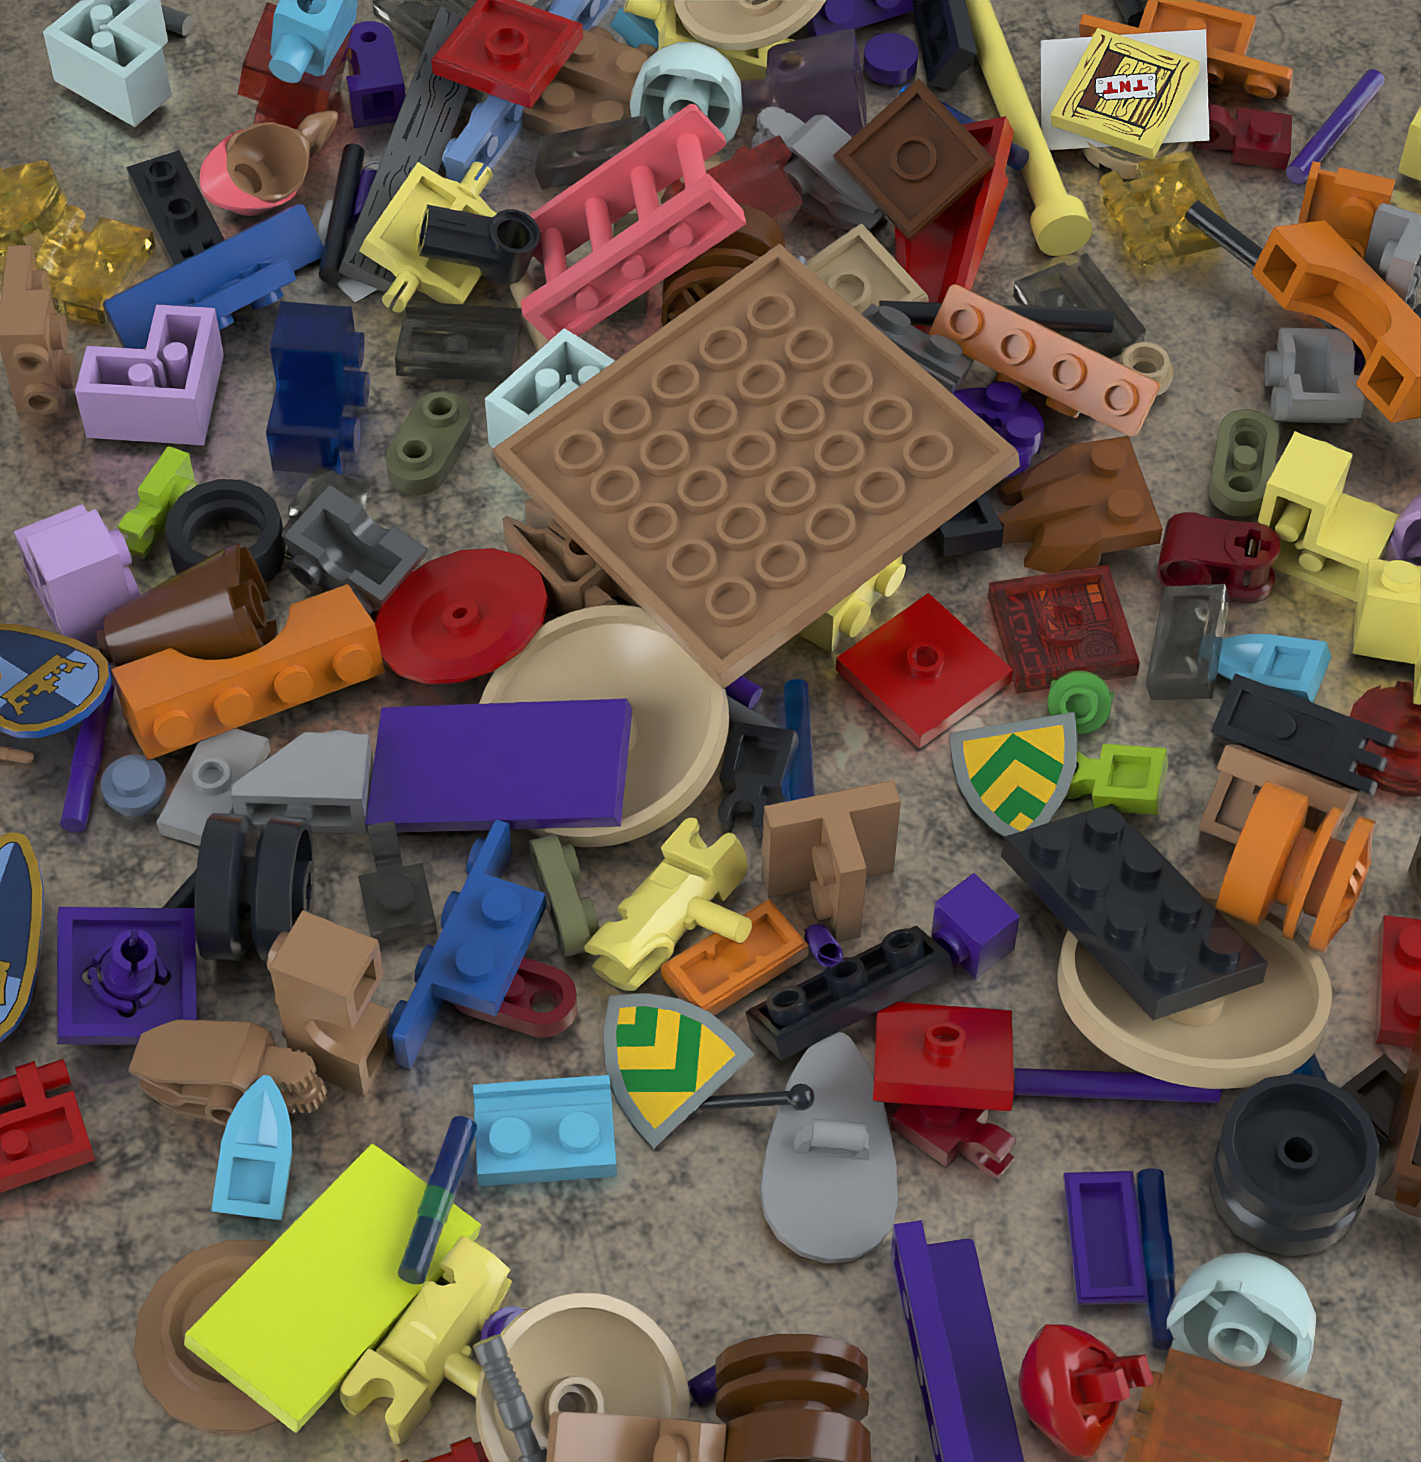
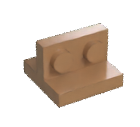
[1198,745,1359,844]
[762,780,901,942]

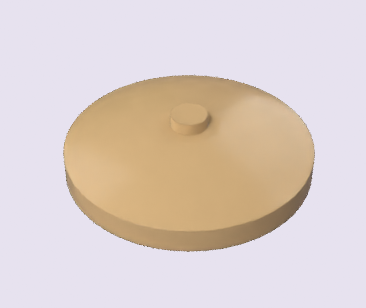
[479,605,729,847]
[1057,887,1332,1089]

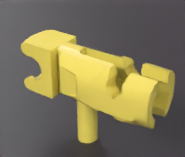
[584,817,752,991]
[340,1236,512,1444]

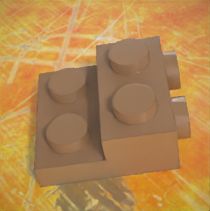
[522,27,658,159]
[0,245,77,415]

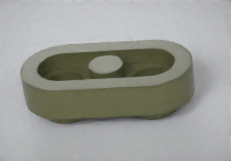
[386,391,472,495]
[1209,409,1279,517]
[529,834,599,958]

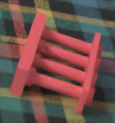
[520,104,746,341]

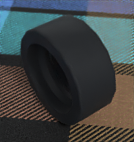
[165,479,286,584]

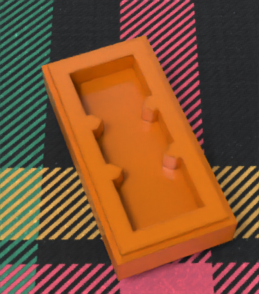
[661,899,809,1016]

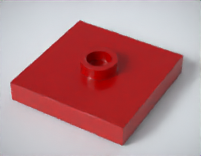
[431,0,583,109]
[835,593,1013,749]
[873,1002,1014,1111]

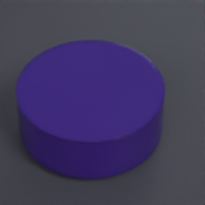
[863,33,918,85]

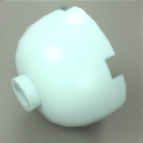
[630,42,742,143]
[1166,1252,1316,1399]

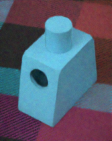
[269,0,358,83]

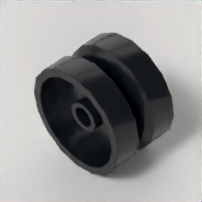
[194,813,314,963]
[1210,1073,1379,1257]

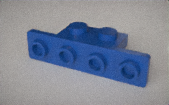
[102,204,324,349]
[387,819,547,1069]

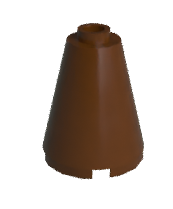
[97,544,278,667]

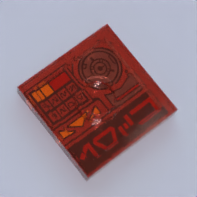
[987,565,1140,694]

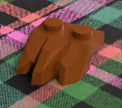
[997,436,1163,576]

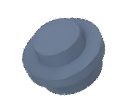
[101,755,167,817]

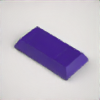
[1063,1171,1149,1305]

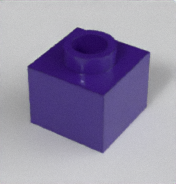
[931,873,1020,979]

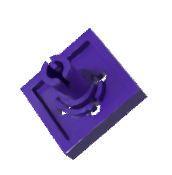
[57,907,197,1045]

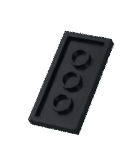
[1001,804,1268,1021]

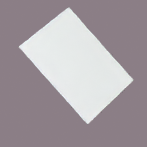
[1041,29,1209,150]

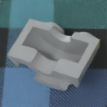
[1264,328,1365,423]

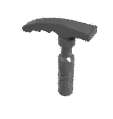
[473,1334,547,1462]

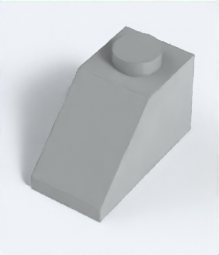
[231,730,373,834]

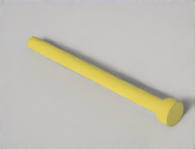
[965,0,1093,256]

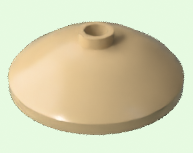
[674,0,826,50]
[476,1293,690,1462]

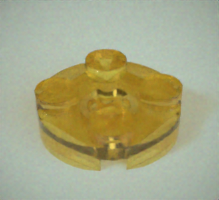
[0,160,68,256]

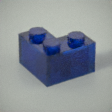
[266,301,370,476]

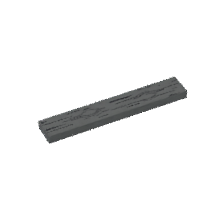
[338,6,469,292]

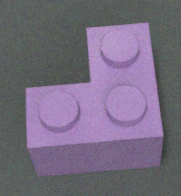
[75,305,224,445]
[13,504,140,647]

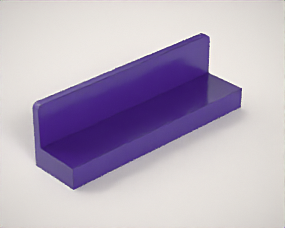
[890,1220,1024,1462]

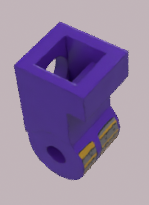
[345,21,406,128]

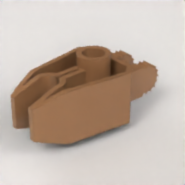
[502,498,640,617]
[128,1019,328,1126]

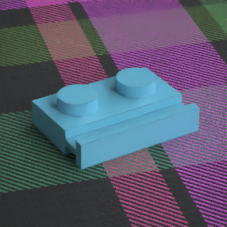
[473,1075,617,1187]

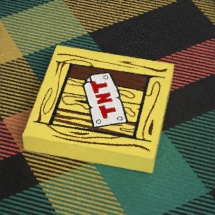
[1051,28,1200,160]

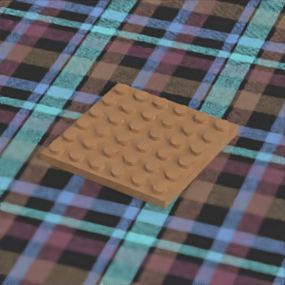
[493,243,1020,689]

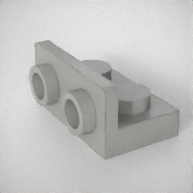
[1364,203,1421,309]

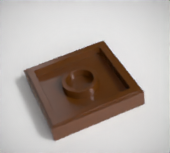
[833,78,996,242]

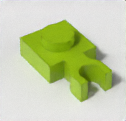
[117,446,198,559]
[1064,743,1169,815]

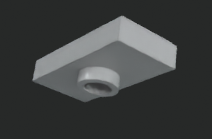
[157,728,271,846]

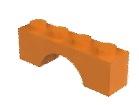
[1251,220,1421,423]
[111,584,385,761]

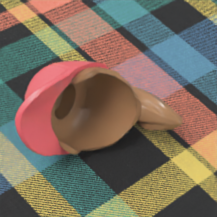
[200,111,338,216]

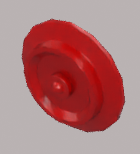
[375,548,549,684]

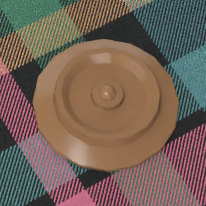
[134,1240,281,1433]

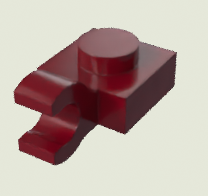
[1193,104,1292,170]
[892,1104,1016,1180]

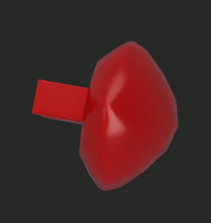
[1018,1324,1154,1459]

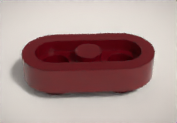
[452,957,577,1038]

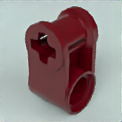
[1156,512,1281,603]

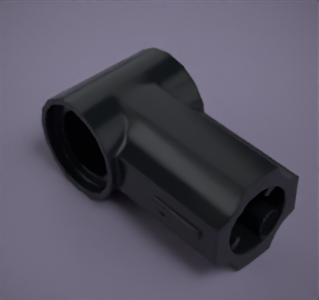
[418,204,540,285]

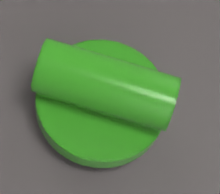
[1047,671,1114,734]

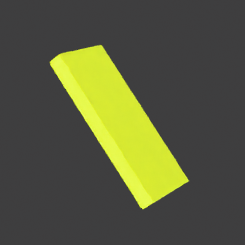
[184,1143,481,1433]

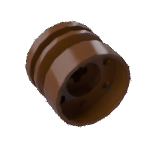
[661,203,785,326]
[716,1334,871,1462]

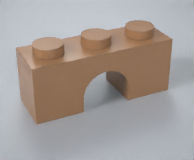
[267,910,393,1097]

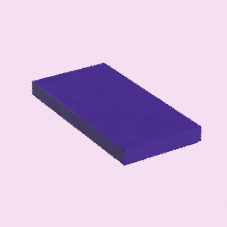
[365,698,633,833]

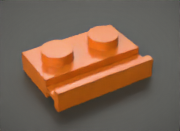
[1297,161,1396,260]

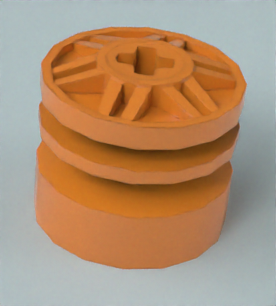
[1216,781,1376,953]

